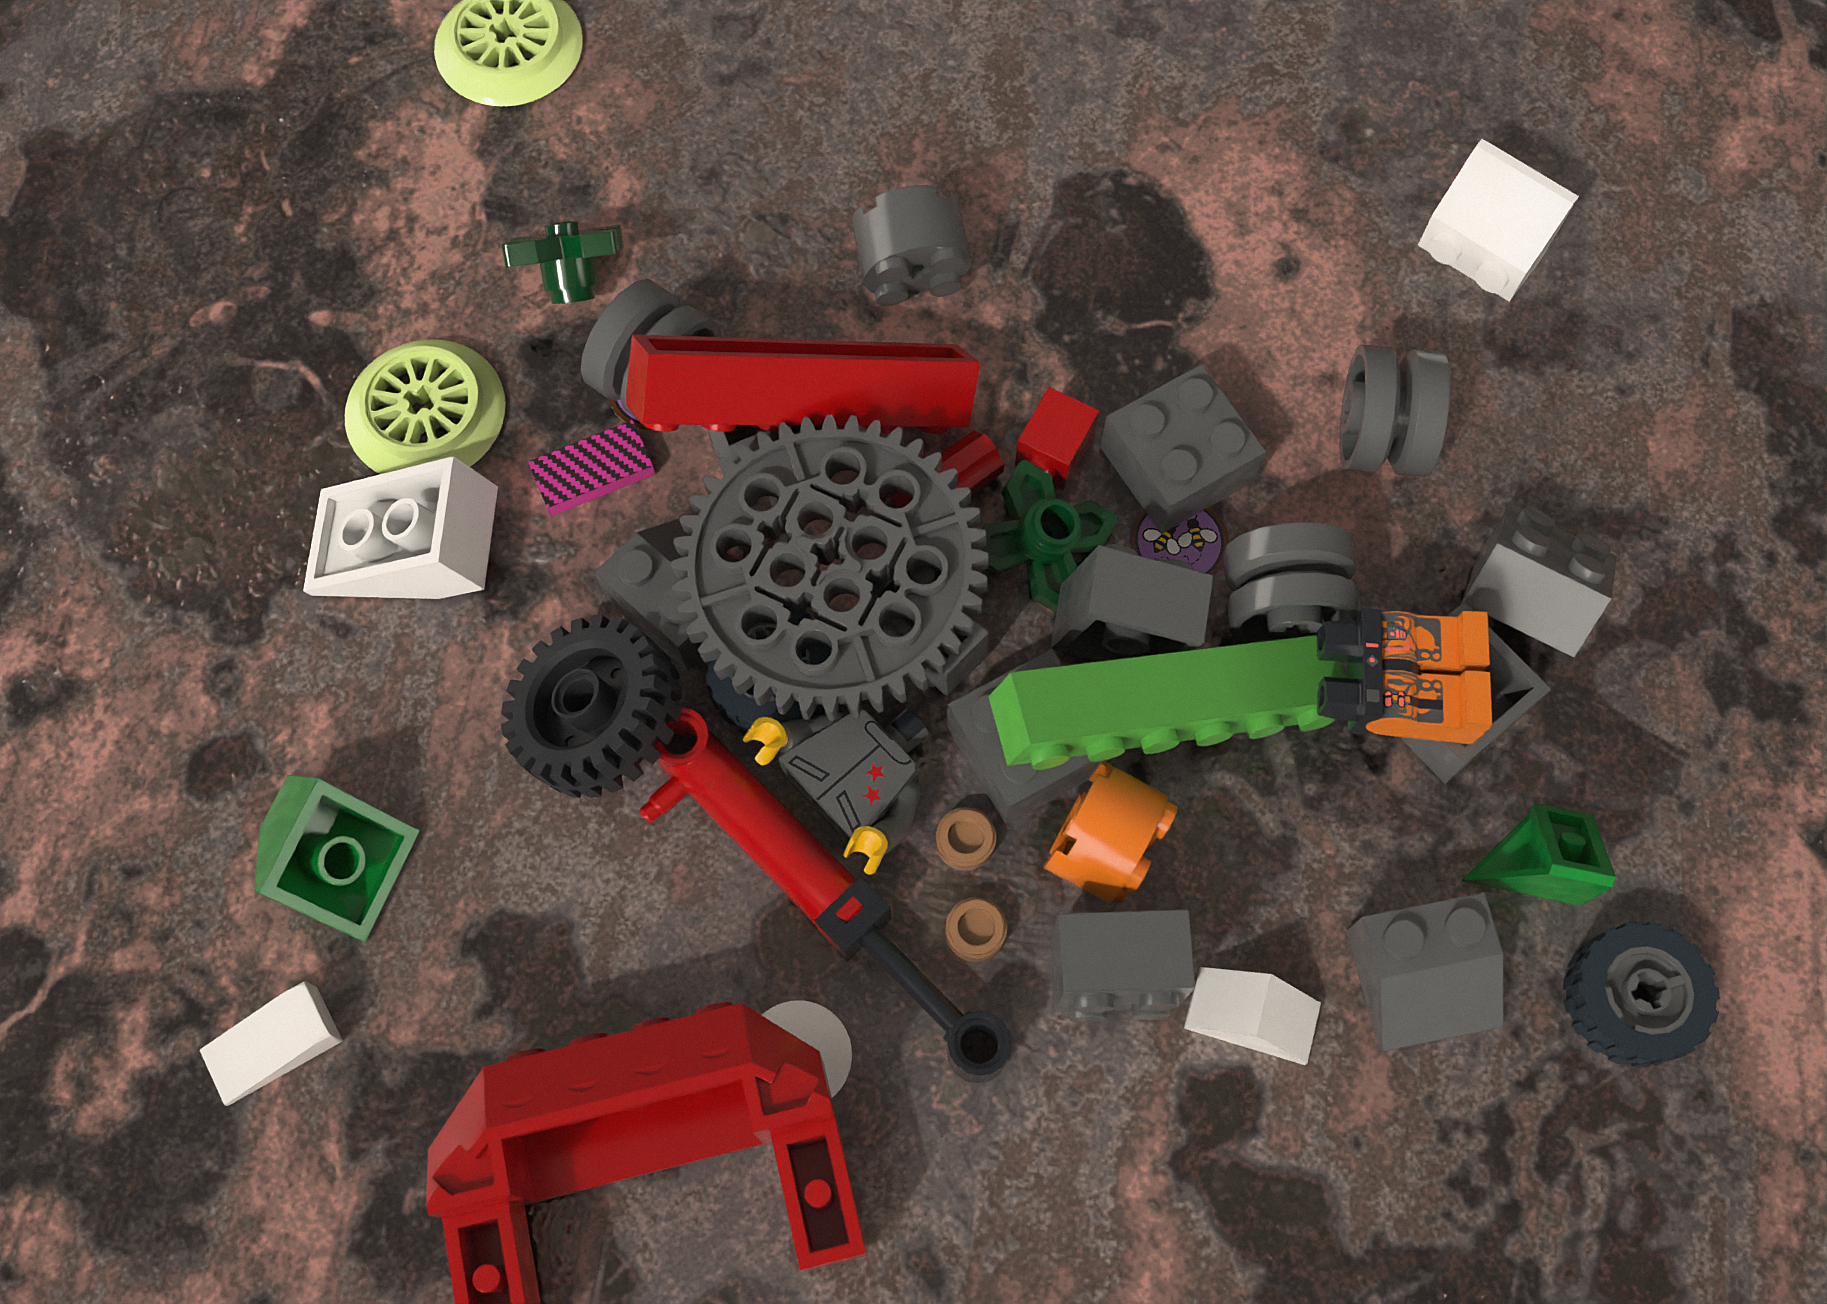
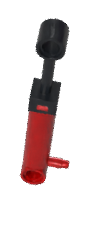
[639,707,1012,1084]

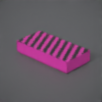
[528,420,656,516]

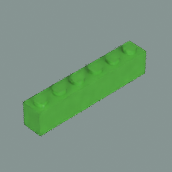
[988,635,1346,770]

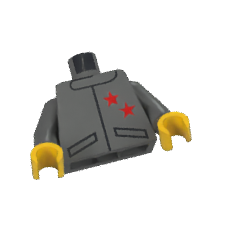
[743,708,929,875]

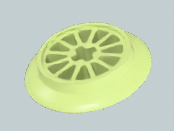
[434,0,583,106]
[345,339,506,474]

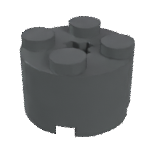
[852,185,972,306]

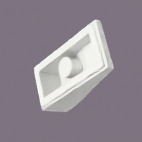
[200,981,343,1106]

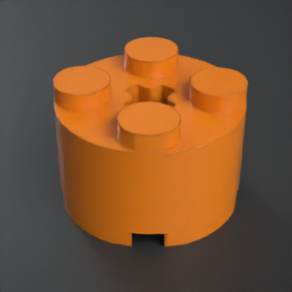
[1043,761,1178,904]

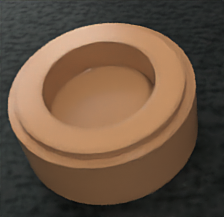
[936,807,996,871]
[945,897,1007,962]

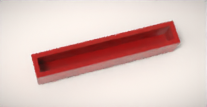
[626,334,981,434]

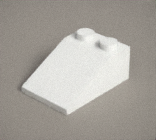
[303,456,498,599]

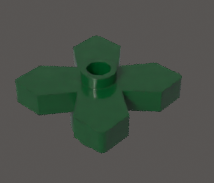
[501,221,624,304]
[981,460,1118,613]

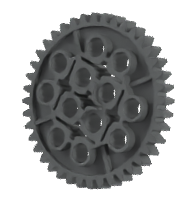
[671,415,989,721]

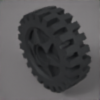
[501,615,682,798]

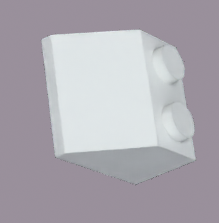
[1418,139,1579,302]

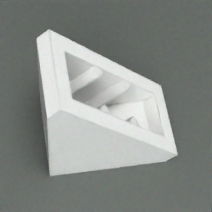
[1184,967,1321,1065]

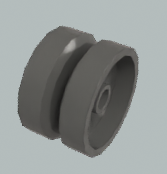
[580,279,721,418]
[1339,344,1450,477]
[1223,522,1362,644]

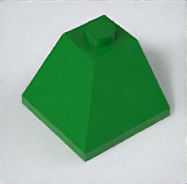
[254,775,420,942]

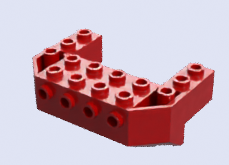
[426,1002,868,1304]

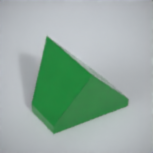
[1461,802,1616,906]

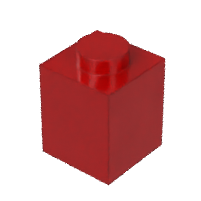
[1015,387,1099,489]

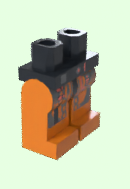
[1317,608,1492,745]

